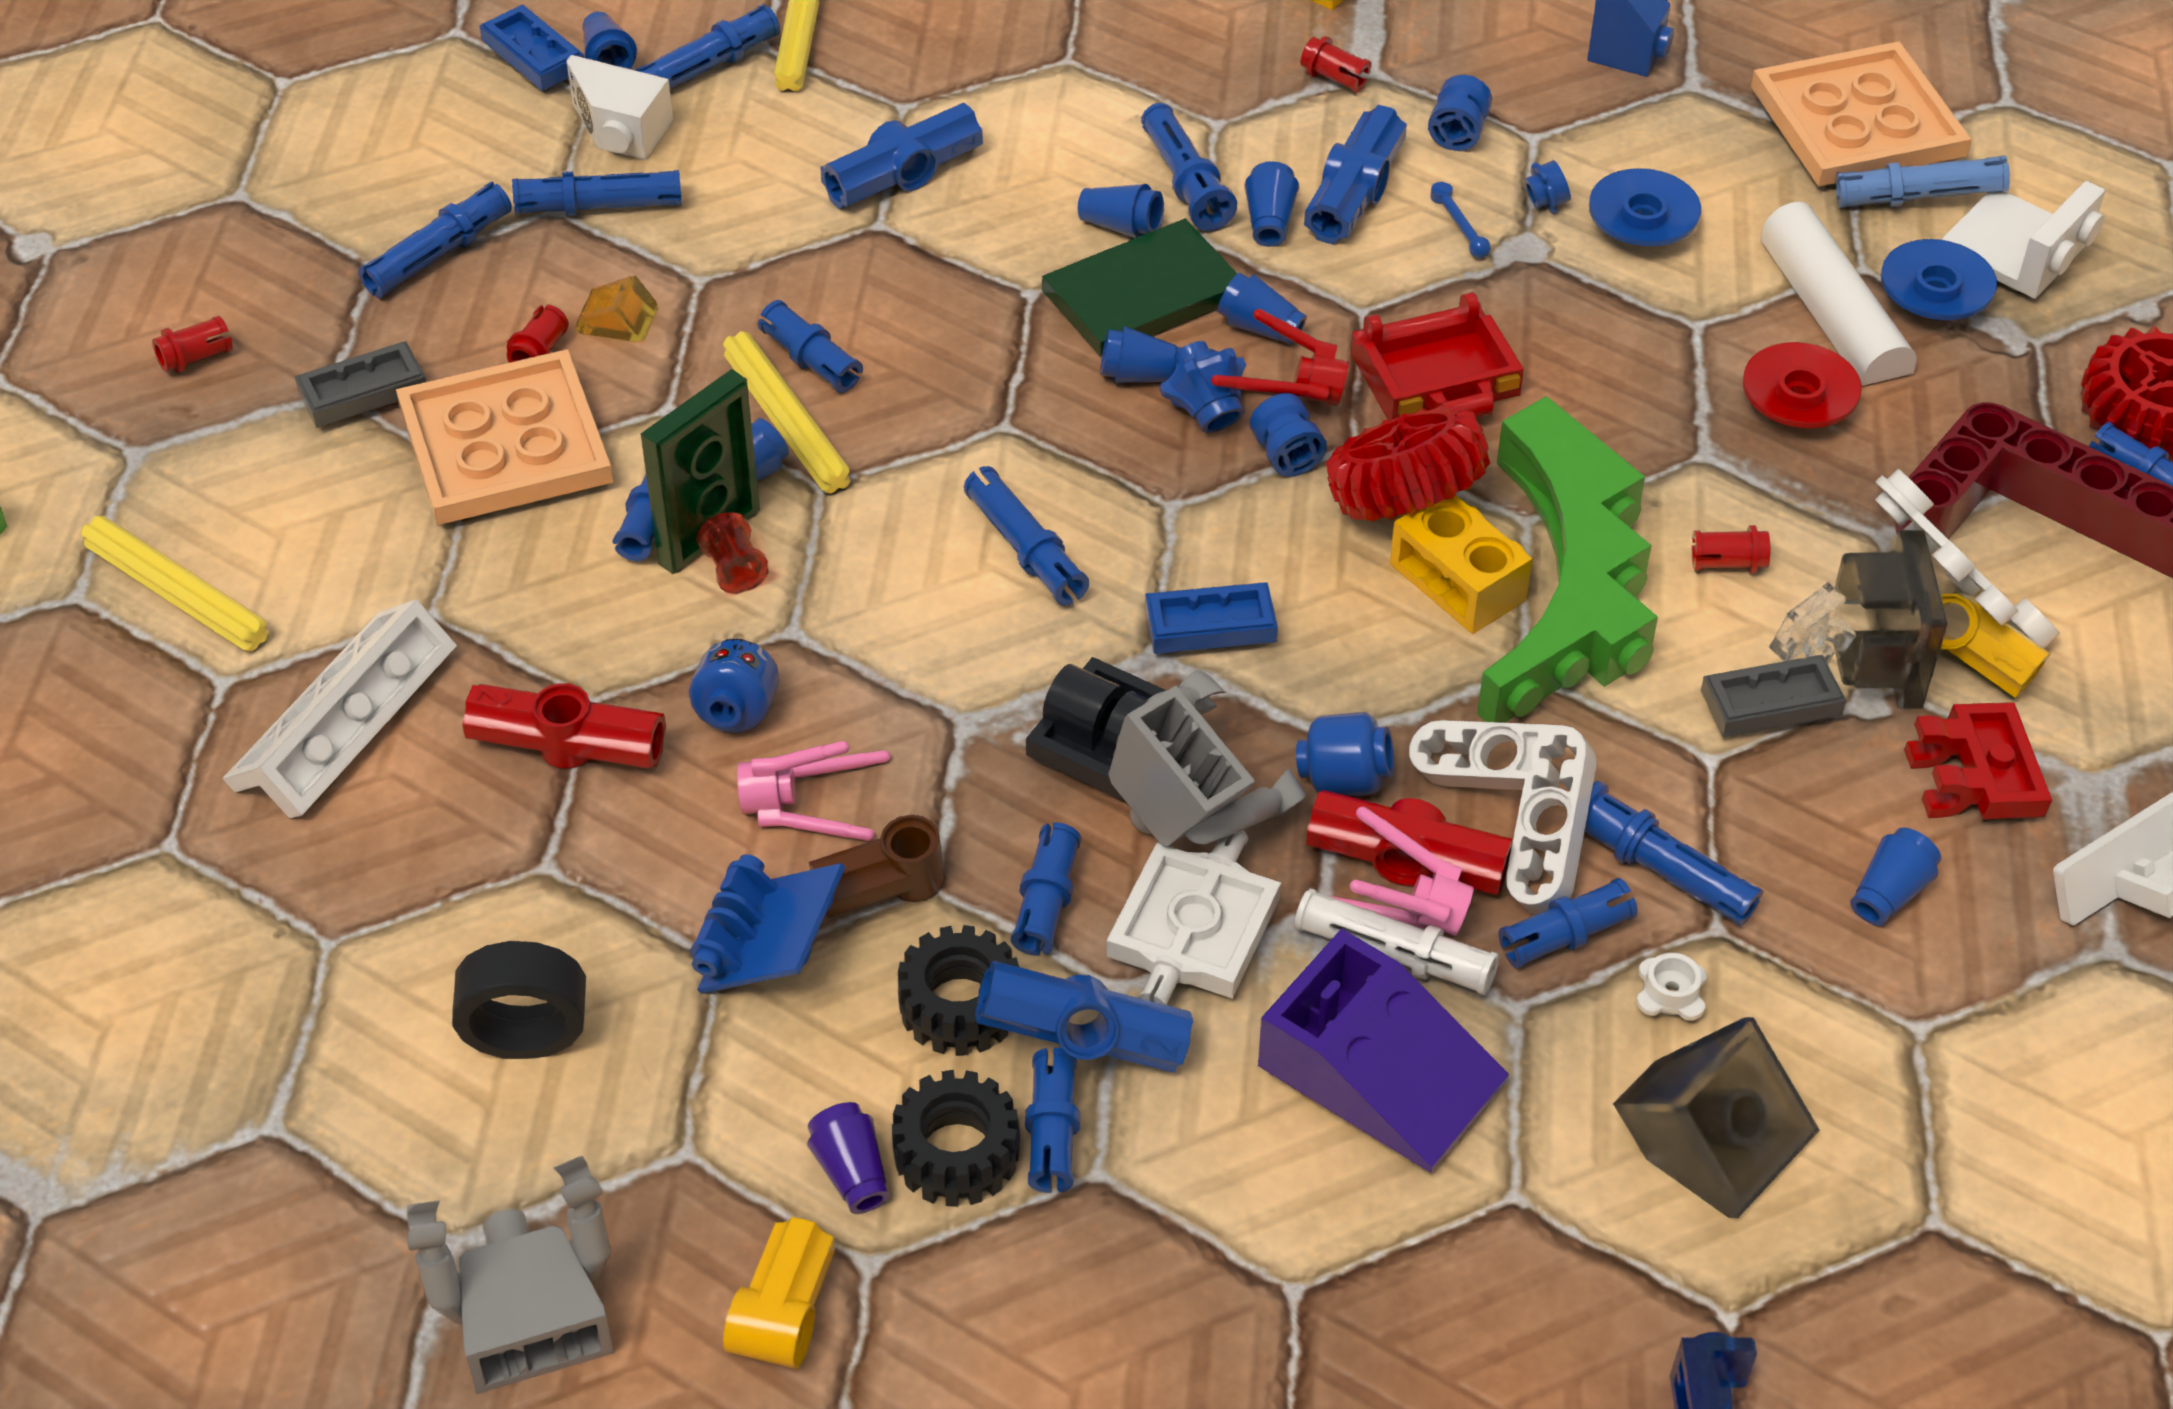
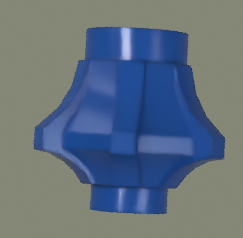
[1159,341,1246,433]

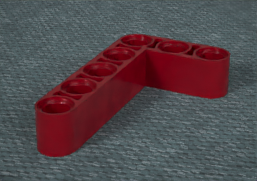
[1895,402,2173,578]

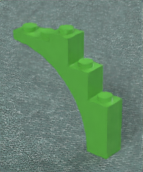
[1477,396,1658,723]

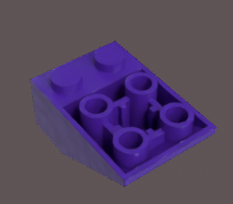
[1258,928,1509,1173]

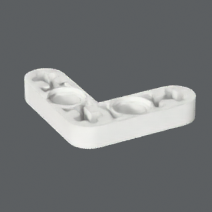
[1409,720,1596,915]

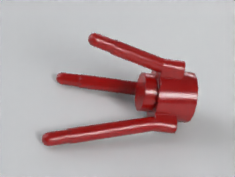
[1211,309,1349,407]

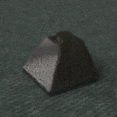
[1613,1017,1820,1218]

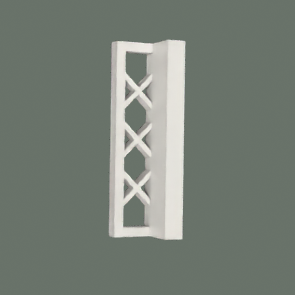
[222,599,457,818]

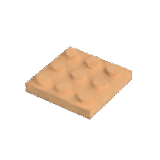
[1751,41,1972,187]
[396,349,613,525]

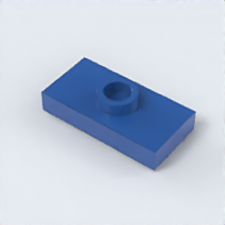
[479,5,584,91]
[1145,582,1278,654]

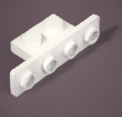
[2053,792,2173,925]

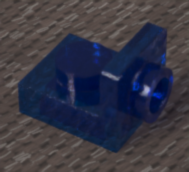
[1670,1332,1757,1409]

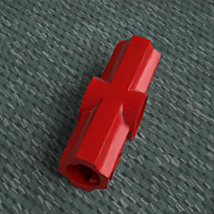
[462,683,666,769]
[1306,790,1513,895]

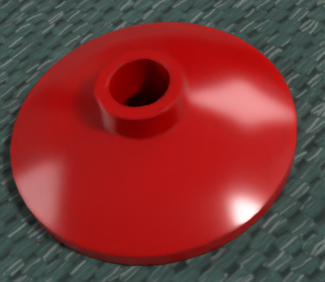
[1742,342,1862,428]

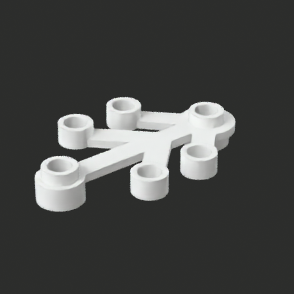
[1875,469,2060,649]

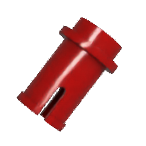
[1300,36,1372,93]
[506,304,569,363]
[152,315,233,373]
[1691,525,1771,574]

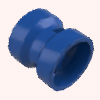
[1428,74,1493,151]
[1250,393,1327,477]

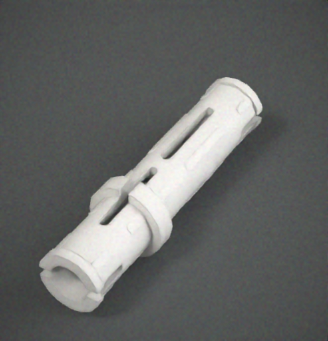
[1295,888,1499,995]

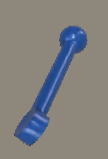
[1430,182,1491,258]

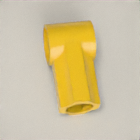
[1921,592,2050,698]
[723,1217,835,1369]

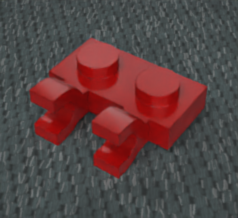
[1904,702,2053,819]

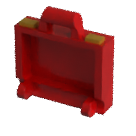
[1350,292,1524,420]

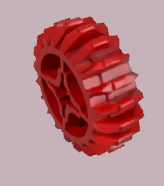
[2080,325,2173,462]
[1326,406,1490,522]

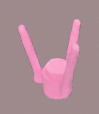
[737,741,891,841]
[1329,807,1474,937]

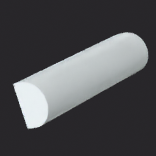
[1760,202,1917,386]

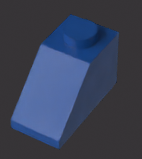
[1587,0,1674,77]

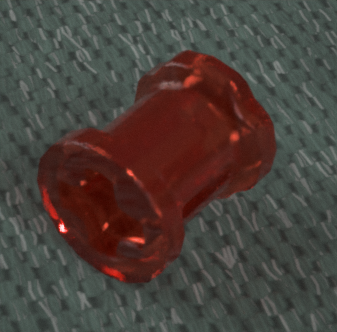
[697,512,769,594]

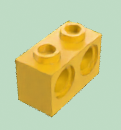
[1390,495,1533,634]

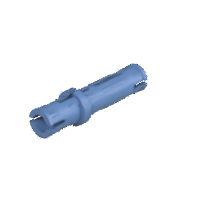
[1836,155,2010,208]

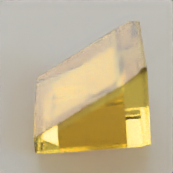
[575,275,658,342]

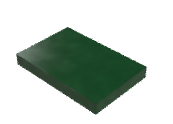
[1042,218,1238,357]
[640,369,760,574]

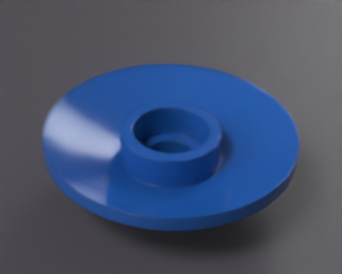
[1589,168,1701,246]
[1881,239,1997,320]

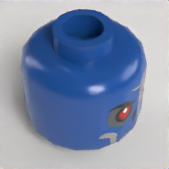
[689,639,780,733]

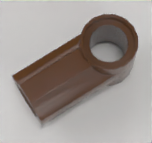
[808,815,945,918]

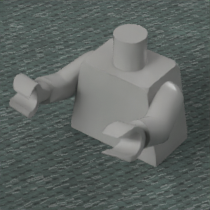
[1108,670,1305,847]
[407,1156,614,1394]

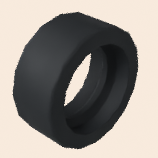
[452,941,586,1059]

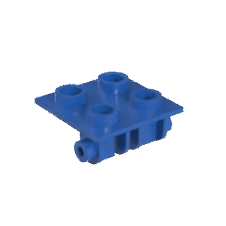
[690,854,845,994]

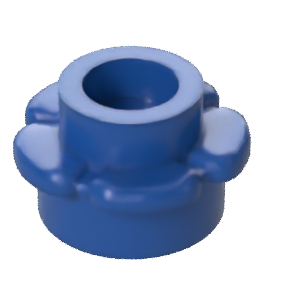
[1524,160,1571,214]

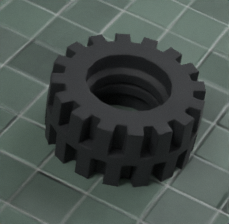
[898,925,1019,1056]
[892,1070,1020,1207]

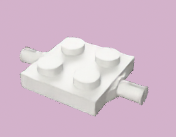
[1106,830,1281,1005]

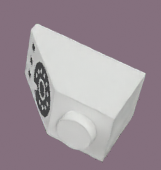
[566,55,674,161]

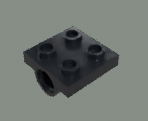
[1026,657,1202,802]

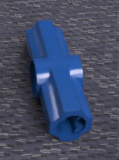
[820,102,983,210]
[1304,104,1407,245]
[975,961,1193,1073]

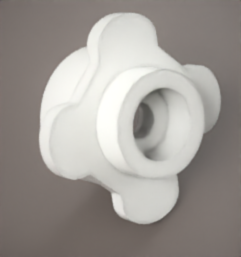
[1636,953,1707,1020]

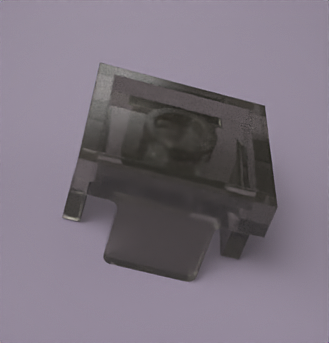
[1833,530,1948,709]

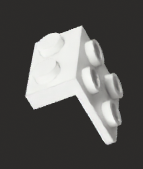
[1942,180,2106,299]

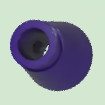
[807,1102,890,1214]

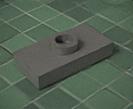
[294,341,426,428]
[1701,654,1846,737]

